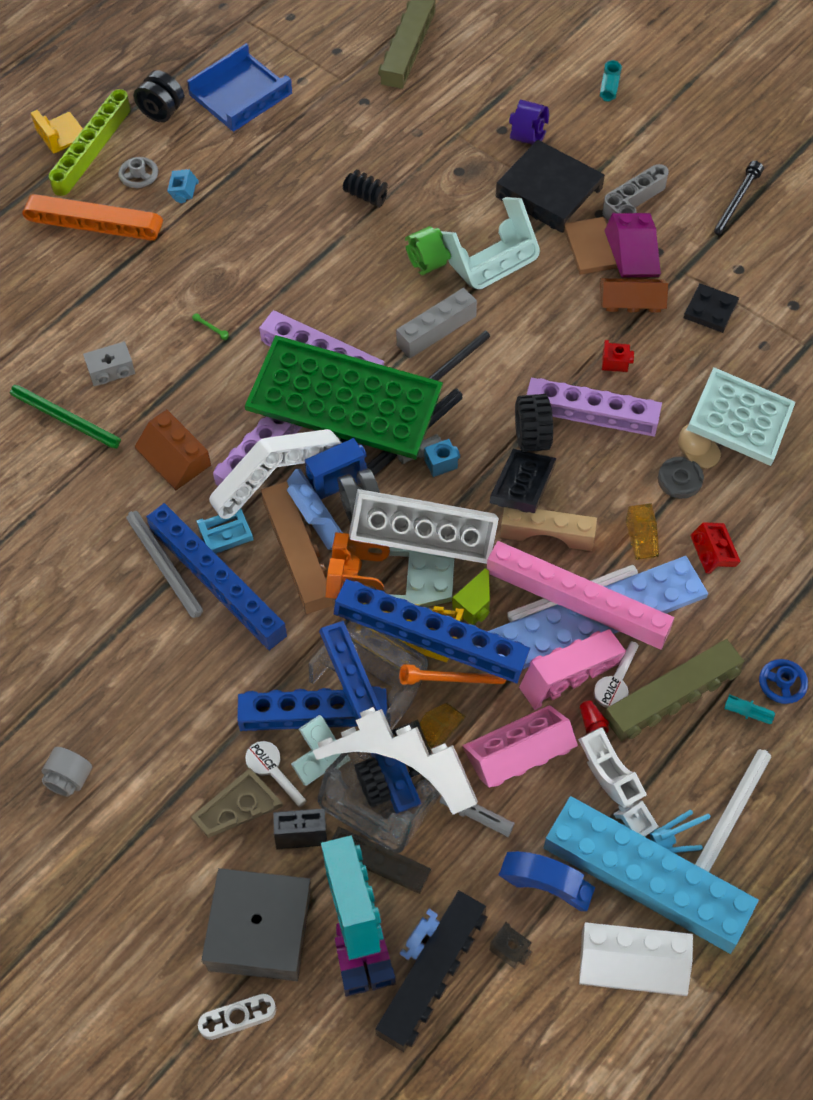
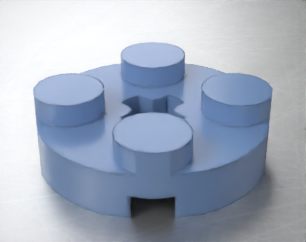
[399,908,439,960]

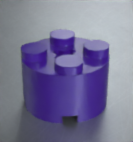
[509,100,549,145]

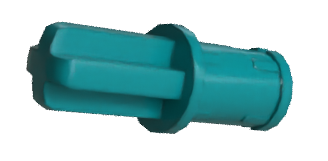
[724,694,775,724]

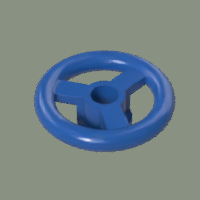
[759,659,808,704]

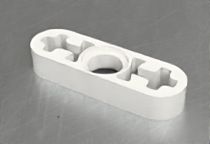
[198,994,276,1040]

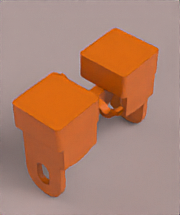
[325,532,390,599]

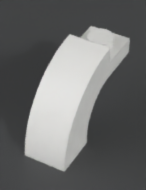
[578,727,647,807]

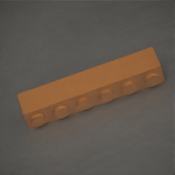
[261,481,333,614]

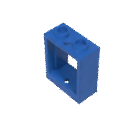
[305,438,367,499]

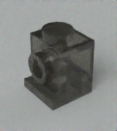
[489,922,533,969]

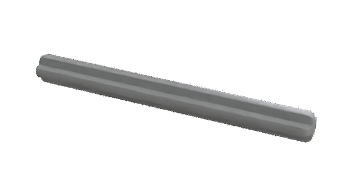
[126,511,203,618]

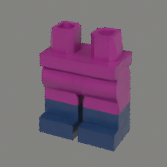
[335,923,396,997]

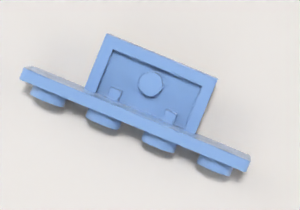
[287,469,343,550]

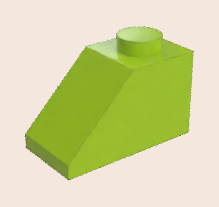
[452,568,490,625]

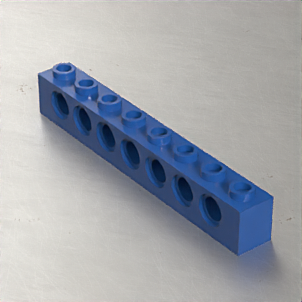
[146,503,287,651]
[333,579,530,684]

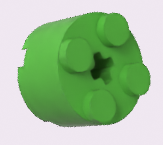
[405,226,451,275]

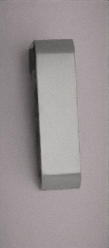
[603,164,669,221]

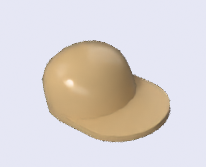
[678,424,721,469]

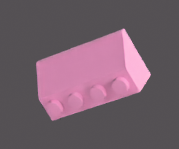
[462,705,578,788]

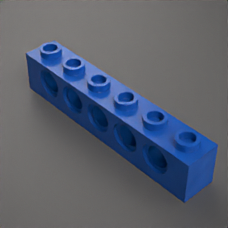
[238,686,388,731]

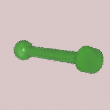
[192,313,229,340]

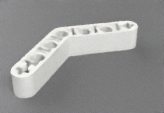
[209,429,342,519]

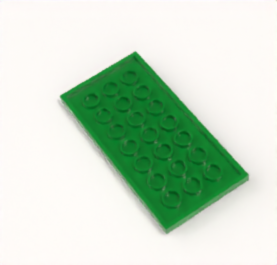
[245,335,443,460]

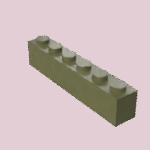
[378,0,435,89]
[604,638,744,741]

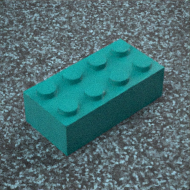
[321,835,384,960]

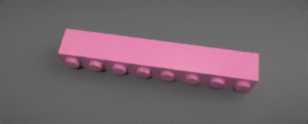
[487,541,675,650]

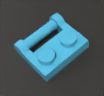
[196,508,253,554]

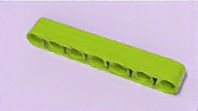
[49,89,131,196]

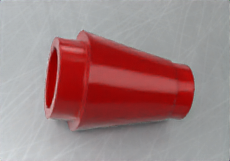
[579,700,609,734]

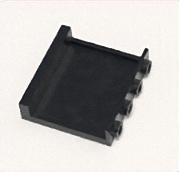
[496,139,605,233]

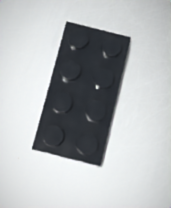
[490,449,556,513]

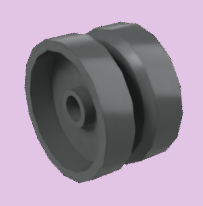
[337,468,380,523]

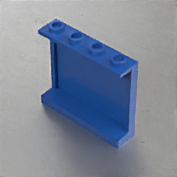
[187,43,292,132]

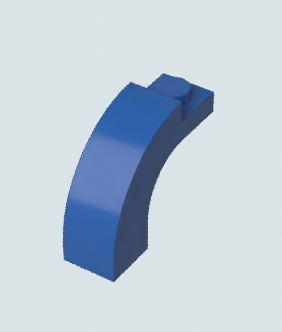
[499,851,595,911]

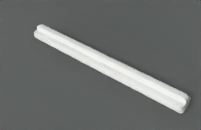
[507,565,638,622]
[695,749,771,872]

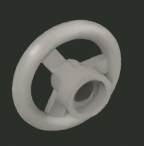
[118,157,158,188]

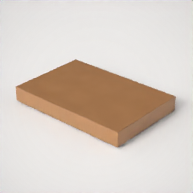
[564,217,618,275]

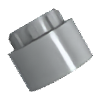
[41,747,93,797]

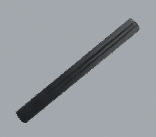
[367,389,463,476]

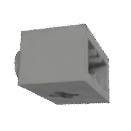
[83,341,135,386]

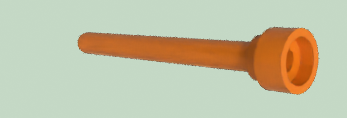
[399,664,507,685]

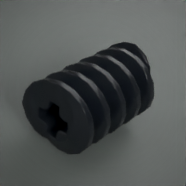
[343,169,388,208]

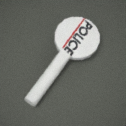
[594,641,639,708]
[245,741,307,807]

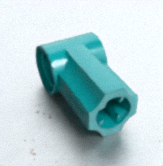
[599,60,622,102]

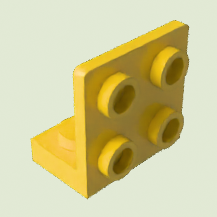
[31,109,83,154]

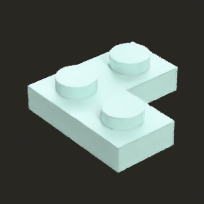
[291,715,347,786]

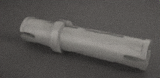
[439,796,515,838]

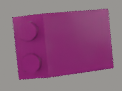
[604,213,661,278]

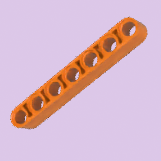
[22,194,163,240]

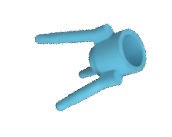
[650,810,711,853]

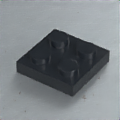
[684,283,739,333]

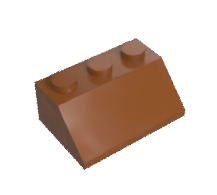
[600,278,668,313]
[135,409,211,491]

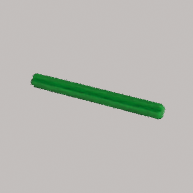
[10,385,121,449]

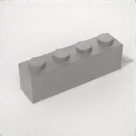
[396,287,477,359]

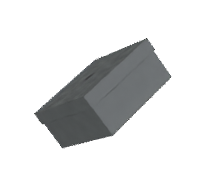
[201,868,311,982]

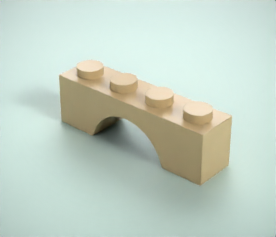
[500,507,597,551]

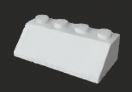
[579,922,693,996]

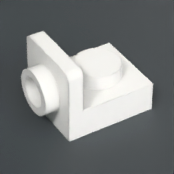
[613,800,659,837]

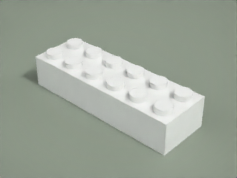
[349,489,499,564]

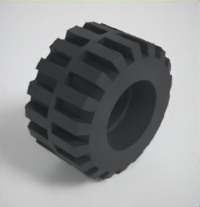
[515,394,553,452]

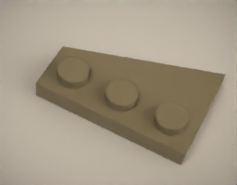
[191,768,283,838]

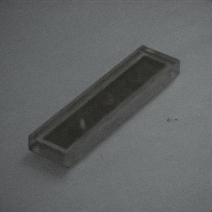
[332,826,431,894]

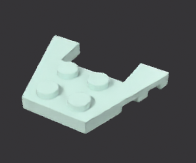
[388,547,455,607]

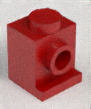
[602,340,634,372]

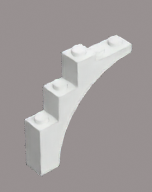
[313,707,478,814]

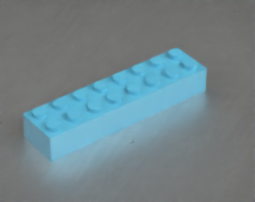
[544,796,759,954]

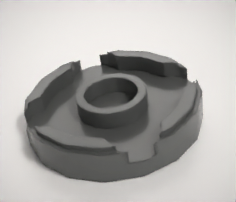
[658,457,704,499]

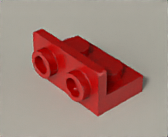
[690,522,741,573]

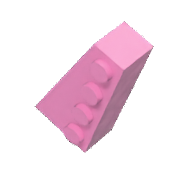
[519,629,626,710]

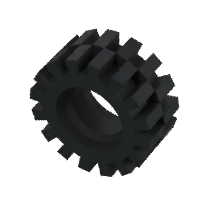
[354,757,391,808]

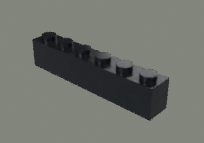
[375,890,488,1052]

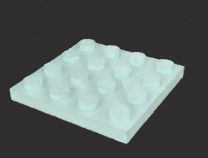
[686,367,795,466]

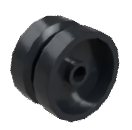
[133,70,185,123]

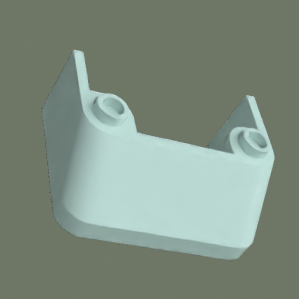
[441,197,540,289]

